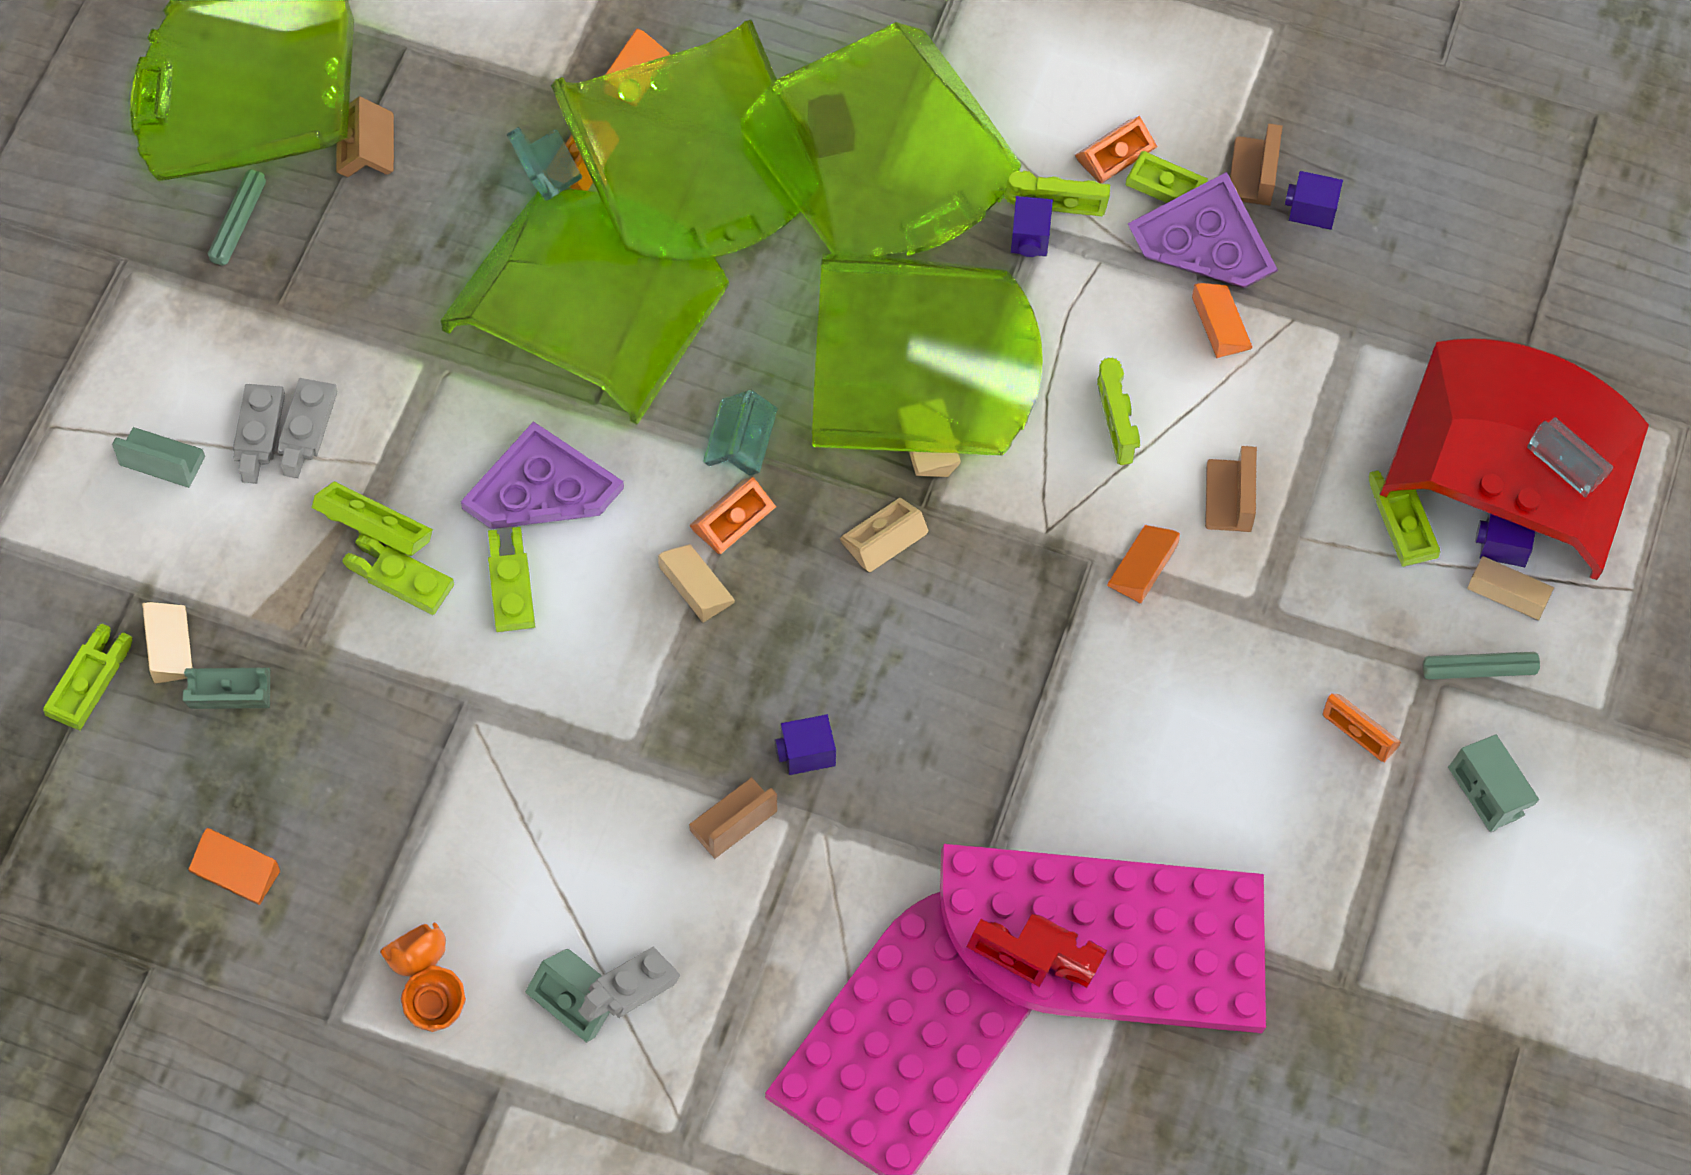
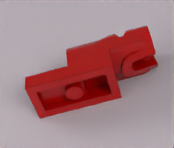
[966,914,1107,988]

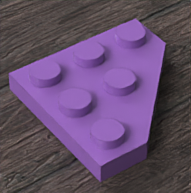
[1128,172,1278,289]
[461,421,624,529]

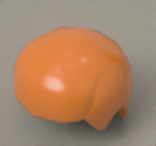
[380,922,446,977]
[401,966,466,1032]

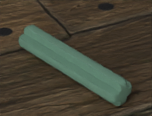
[208,169,266,266]
[1423,652,1540,679]

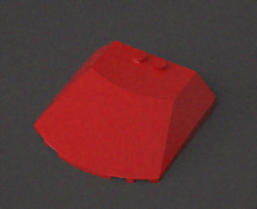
[1379,338,1649,580]

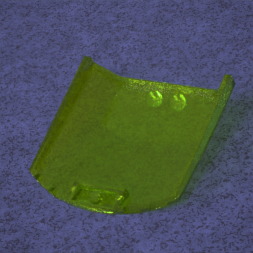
[130,0,354,181]
[551,19,821,260]
[741,22,1022,262]
[441,189,729,424]
[812,253,1043,456]

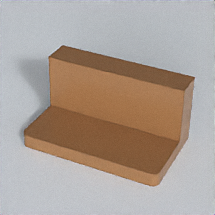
[336,96,394,177]
[1230,123,1283,206]
[1205,446,1257,532]
[689,777,777,859]

